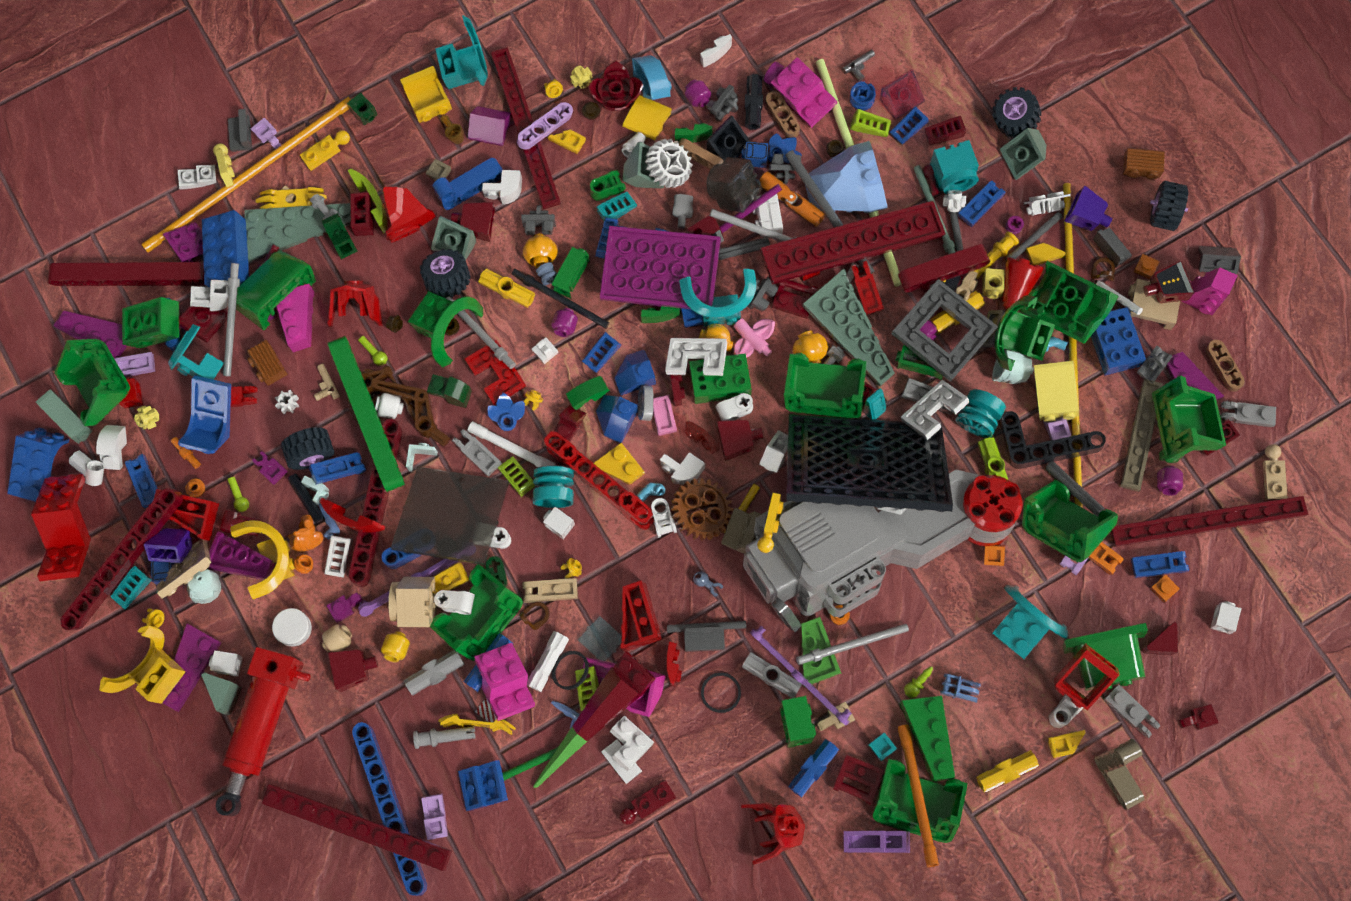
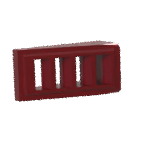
[924,116,966,146]

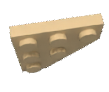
[156,539,211,599]

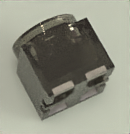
[706,157,763,212]

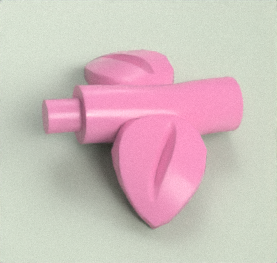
[733,318,775,358]

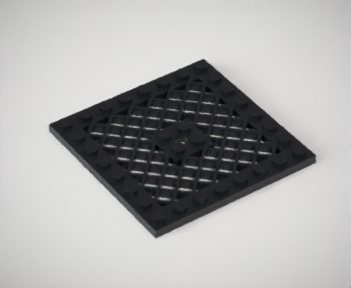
[786,414,953,512]

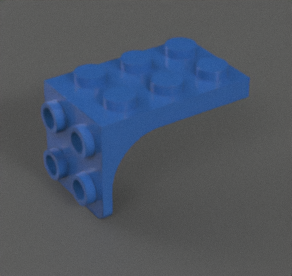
[178,375,231,454]
[8,428,70,502]

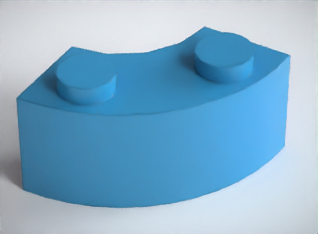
[632,55,672,100]

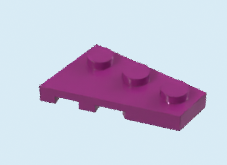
[1166,352,1224,401]

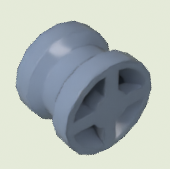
[536,262,557,285]

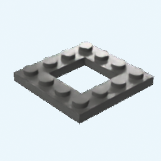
[891,279,998,382]

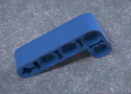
[432,158,503,210]

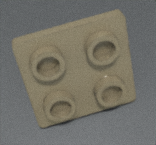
[721,508,761,554]

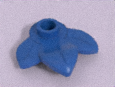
[768,133,802,163]
[487,393,525,431]

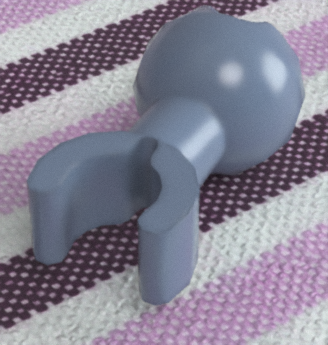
[693,571,723,597]

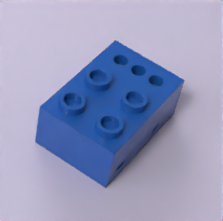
[1091,307,1146,376]

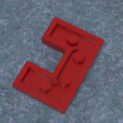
[465,339,526,406]

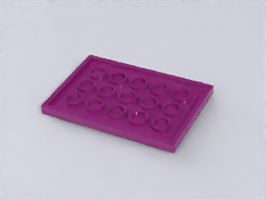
[600,226,721,309]

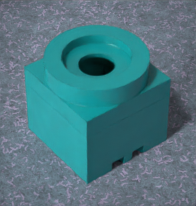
[930,140,979,194]

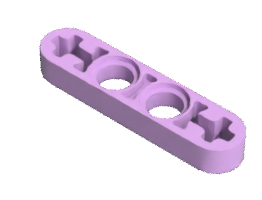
[517,102,573,149]

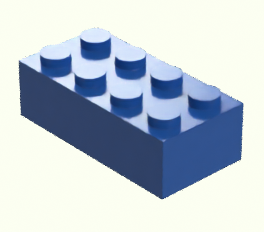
[202,210,249,288]

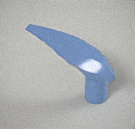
[319,504,340,540]
[551,701,580,729]

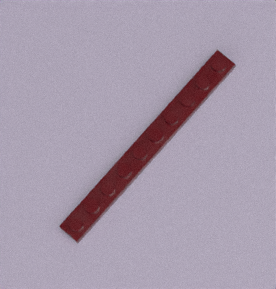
[491,47,561,210]
[1111,496,1309,547]
[262,784,452,871]

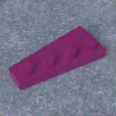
[53,311,127,358]
[207,531,276,580]
[163,624,222,712]

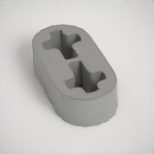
[638,385,653,421]

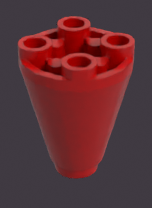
[1002,257,1044,309]

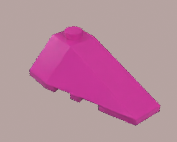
[582,657,666,717]

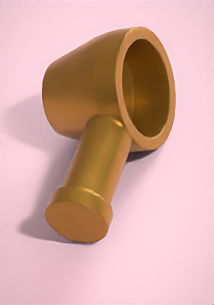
[440,115,464,144]

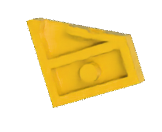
[594,443,645,485]

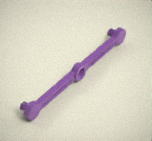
[358,541,476,617]
[750,626,852,725]

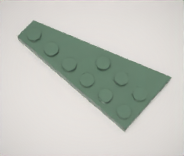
[245,203,351,263]
[803,269,895,387]

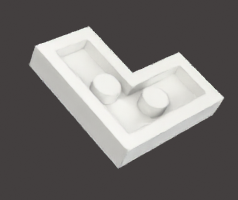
[610,716,654,771]

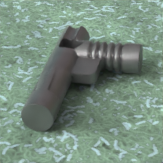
[842,49,875,82]

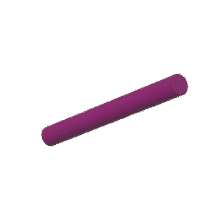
[719,184,782,233]

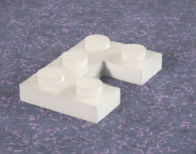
[665,338,727,376]
[901,380,969,440]

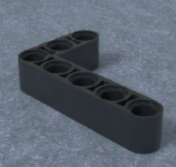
[1001,411,1106,469]

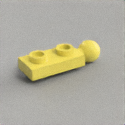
[213,144,235,187]

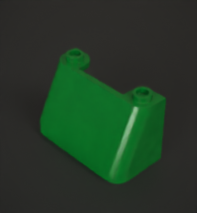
[236,251,316,331]
[54,339,130,426]
[784,353,867,418]
[1022,480,1118,563]
[430,564,523,661]
[873,759,968,843]

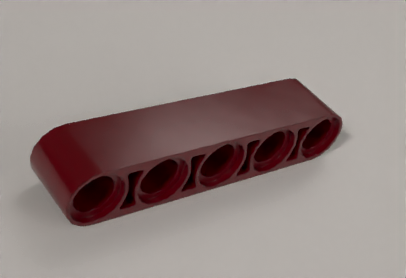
[898,244,991,293]

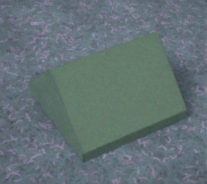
[431,216,477,260]
[201,673,242,716]

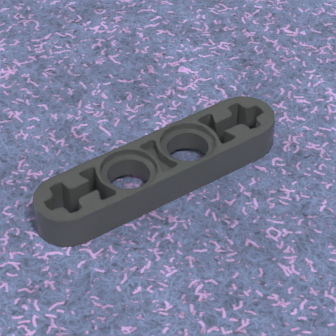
[771,597,801,633]

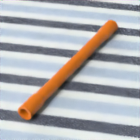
[897,725,939,867]

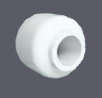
[375,393,404,419]

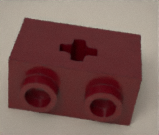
[350,192,374,236]

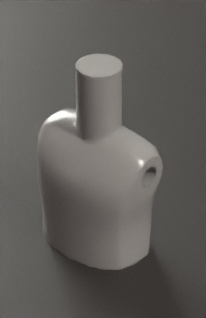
[672,194,694,229]

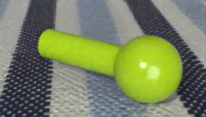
[358,336,388,366]
[227,476,249,512]

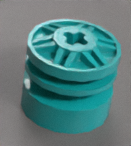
[956,389,1006,438]
[533,466,574,508]

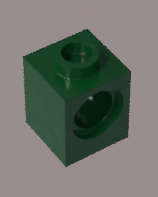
[347,92,378,126]

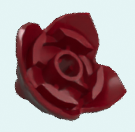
[588,60,643,111]

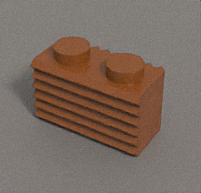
[1123,148,1165,180]
[247,340,288,386]

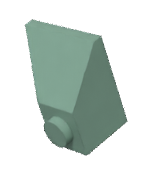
[1000,128,1047,180]
[623,142,664,189]

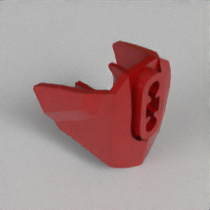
[383,187,436,243]
[327,280,383,327]
[741,802,805,865]

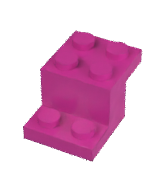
[771,57,838,128]
[475,643,535,721]

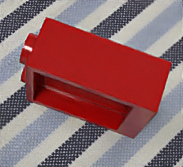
[1054,643,1120,711]

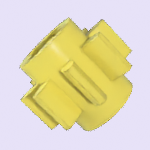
[570,66,593,89]
[134,406,159,429]

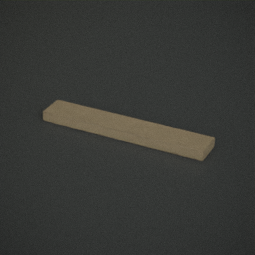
[1120,379,1163,492]

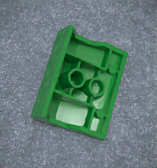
[1021,261,1119,344]

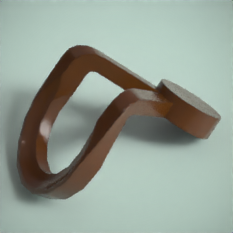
[1091,258,1115,281]
[519,602,550,630]

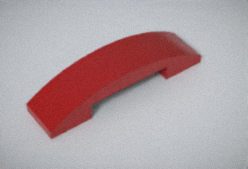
[320,497,386,533]

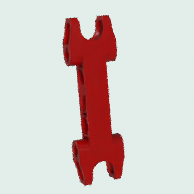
[544,431,654,530]

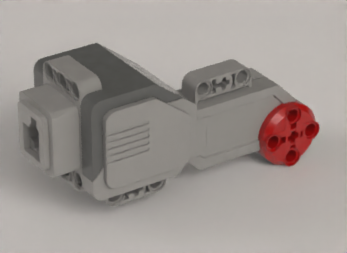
[743,470,1023,617]

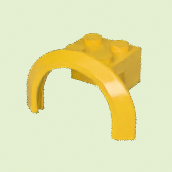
[230,521,295,599]
[99,625,186,704]

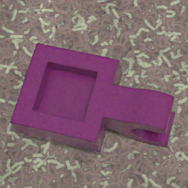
[327,593,363,623]

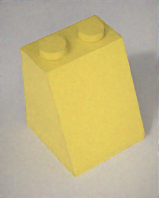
[1034,361,1079,422]

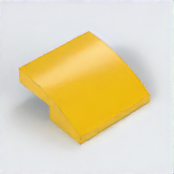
[623,95,672,140]

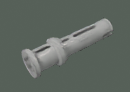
[413,726,476,749]

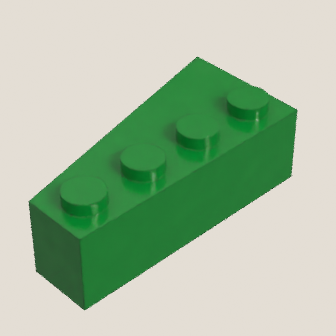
[899,696,955,782]

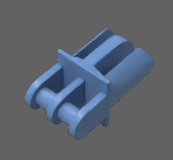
[940,674,981,703]

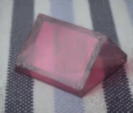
[879,69,925,119]

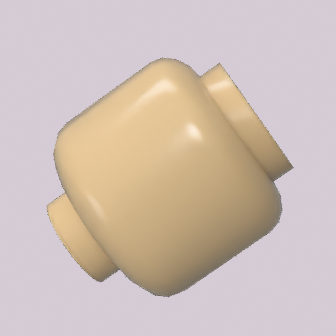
[322,624,352,652]

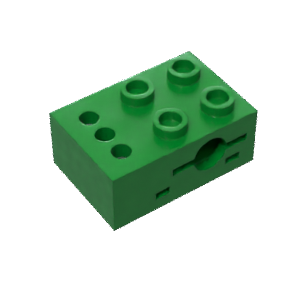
[122,297,179,349]
[689,353,752,404]
[780,696,816,748]

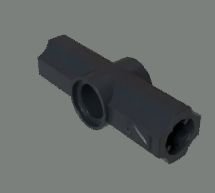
[744,74,763,130]

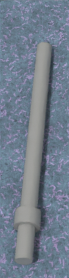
[709,209,797,242]
[223,263,240,376]
[446,296,516,369]
[796,624,909,665]

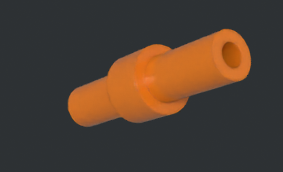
[171,437,201,469]

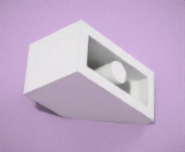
[759,430,788,473]

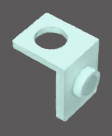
[406,443,438,472]

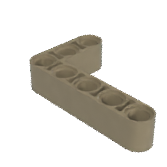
[1094,739,1145,810]

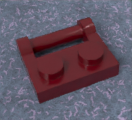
[772,280,818,319]
[833,755,884,805]

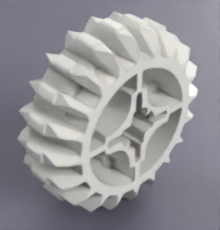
[645,139,693,188]

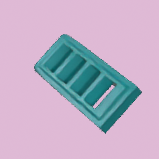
[596,192,638,221]
[863,388,886,420]
[110,565,151,609]

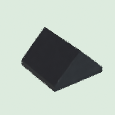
[706,115,751,168]

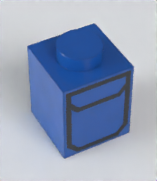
[742,142,768,168]
[151,561,175,585]

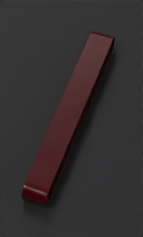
[47,262,206,286]
[349,419,402,587]
[60,488,183,630]

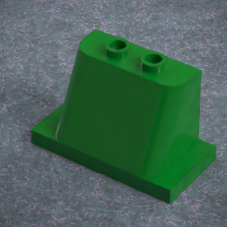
[1152,376,1226,462]
[1063,623,1148,691]

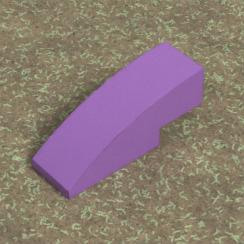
[844,831,910,853]

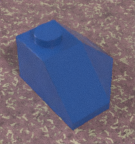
[614,350,656,396]
[596,395,638,443]

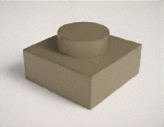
[426,159,451,181]

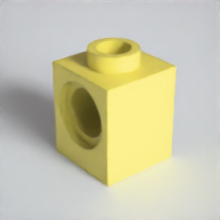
[982,268,1005,299]

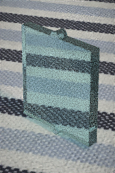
[578,616,622,661]

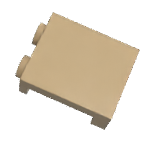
[1125,279,1180,330]

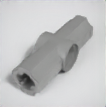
[403,650,464,695]
[742,652,802,698]

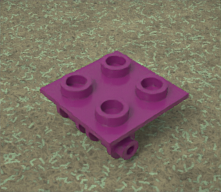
[163,222,203,262]

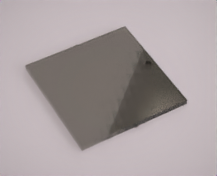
[391,466,509,565]

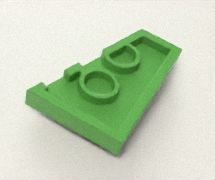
[801,617,842,687]

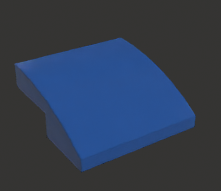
[458,760,508,811]

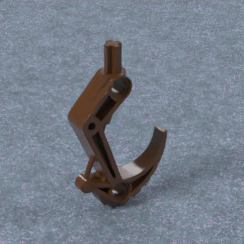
[347,366,450,447]

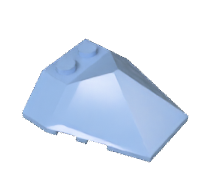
[805,141,888,213]

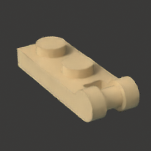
[522,578,578,603]

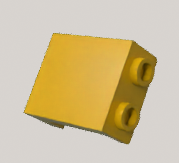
[400,66,452,123]

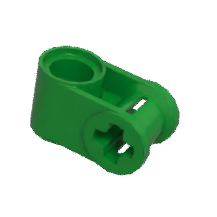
[590,170,626,201]

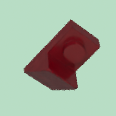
[551,405,586,442]

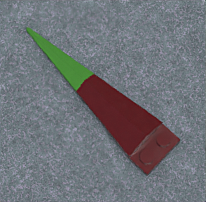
[533,652,656,788]

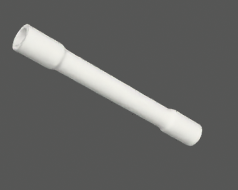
[467,421,556,468]

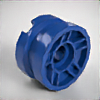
[850,81,876,111]

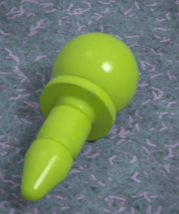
[904,666,933,698]

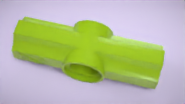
[977,437,1008,480]

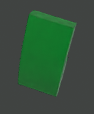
[675,123,713,143]
[641,306,680,323]
[566,376,610,410]

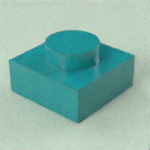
[868,732,897,761]

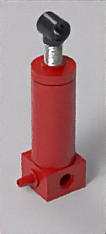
[215,647,311,817]

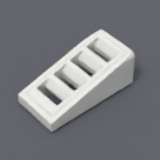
[324,535,353,578]

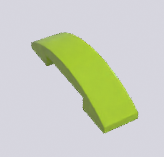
[348,169,387,233]

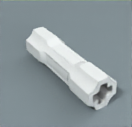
[527,631,569,692]

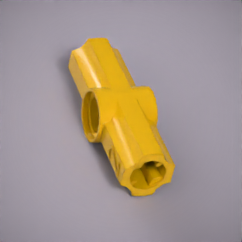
[478,269,535,308]
[930,291,985,334]
[976,750,1039,793]

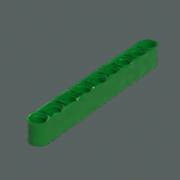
[327,336,405,492]

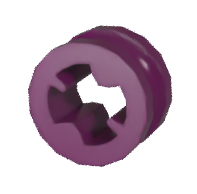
[1006,216,1024,234]

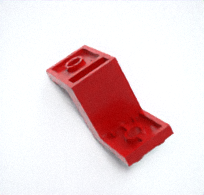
[31,474,91,582]

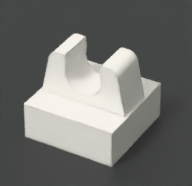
[532,337,558,364]

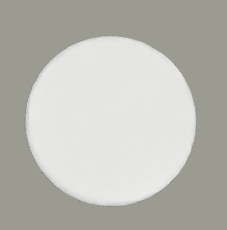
[272,608,312,647]

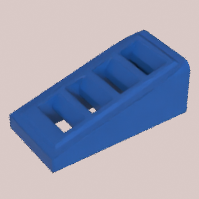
[890,106,929,145]
[582,332,621,373]

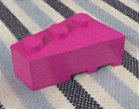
[1181,267,1238,315]
[277,284,314,352]

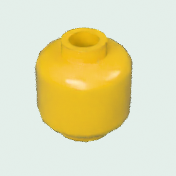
[381,631,410,662]

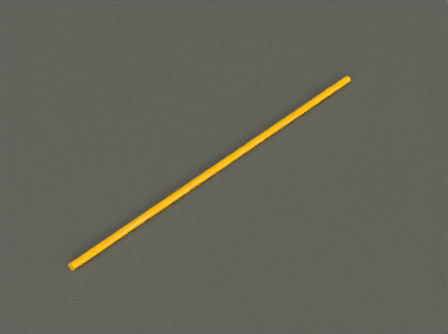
[1063,183,1083,508]

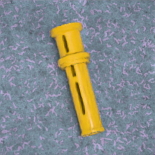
[974,231,1019,279]

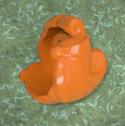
[288,514,323,552]

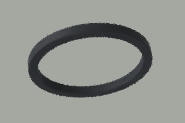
[552,651,589,690]
[701,673,741,713]

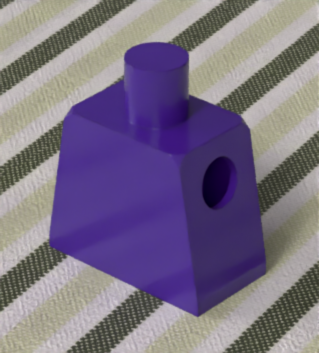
[1064,186,1113,231]
[144,527,192,563]

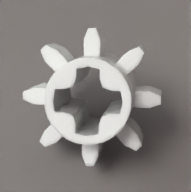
[943,190,966,212]
[275,390,299,414]

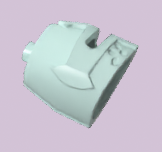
[992,350,1034,384]
[187,569,221,604]

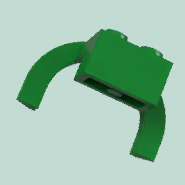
[408,291,483,368]
[995,295,1055,371]

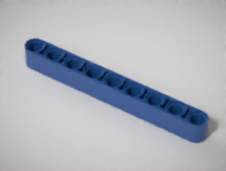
[352,722,427,896]

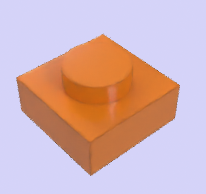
[1133,254,1160,279]
[984,545,1005,566]
[1150,574,1180,603]

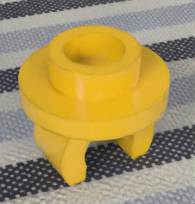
[544,79,563,98]
[524,390,543,411]
[561,558,582,579]
[142,609,164,628]

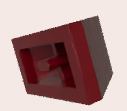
[1141,621,1178,655]

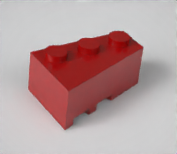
[154,489,219,541]
[621,580,663,652]

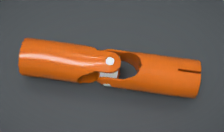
[758,171,825,227]

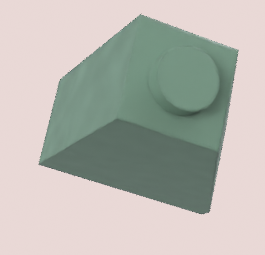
[36,389,93,444]

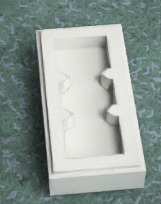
[602,740,642,784]

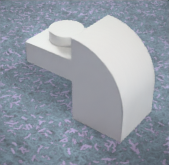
[482,170,522,205]
[190,280,229,311]
[96,425,127,470]
[660,452,705,485]

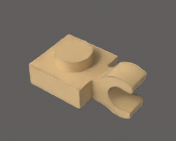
[955,271,978,301]
[817,702,855,731]

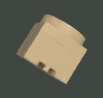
[389,577,436,627]

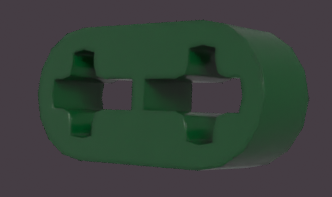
[486,556,508,587]

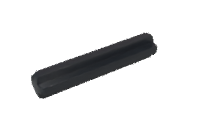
[288,473,324,524]

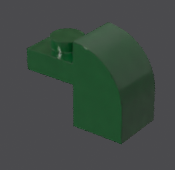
[321,213,358,260]
[427,374,472,408]

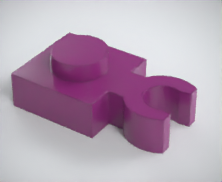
[253,451,288,485]

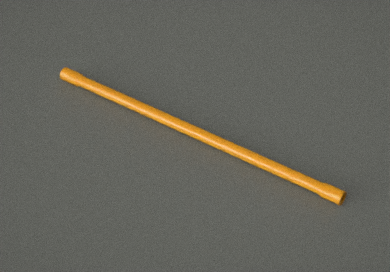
[141,97,351,253]

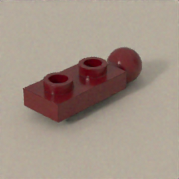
[619,780,676,825]

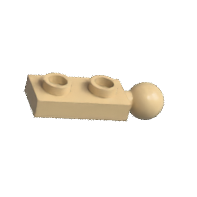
[1263,444,1287,500]

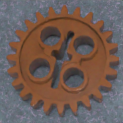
[670,478,733,541]

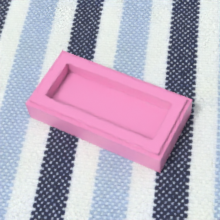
[653,395,677,436]

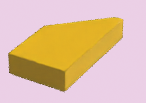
[548,130,586,154]
[1026,243,1066,266]
[1047,730,1086,758]

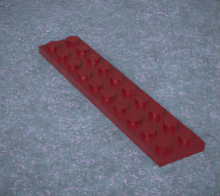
[760,201,946,284]

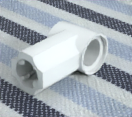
[69,450,104,486]

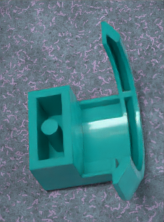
[435,15,488,89]
[679,269,756,327]
[168,324,224,380]
[992,585,1069,659]

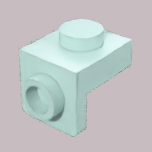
[301,476,329,506]

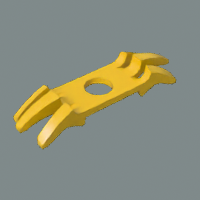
[256,187,327,209]
[438,714,516,735]

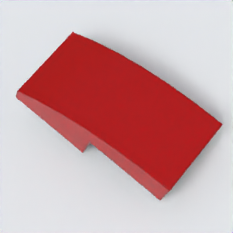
[667,641,682,687]

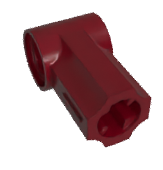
[220,510,262,537]

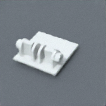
[1024,191,1070,216]

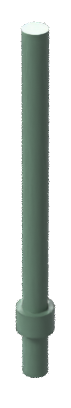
[913,165,956,255]

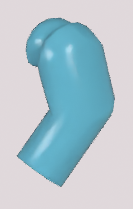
[1046,336,1068,352]
[636,483,666,501]

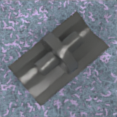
[706,85,738,122]
[768,154,804,184]
[521,205,556,235]
[747,276,778,312]
[1137,346,1173,384]

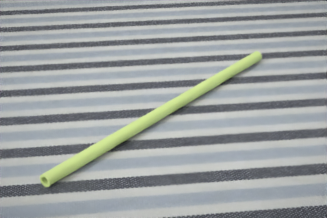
[816,59,901,287]

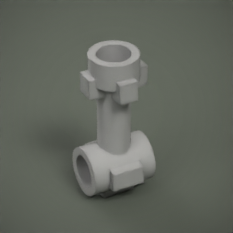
[310,194,340,220]
[823,345,846,365]

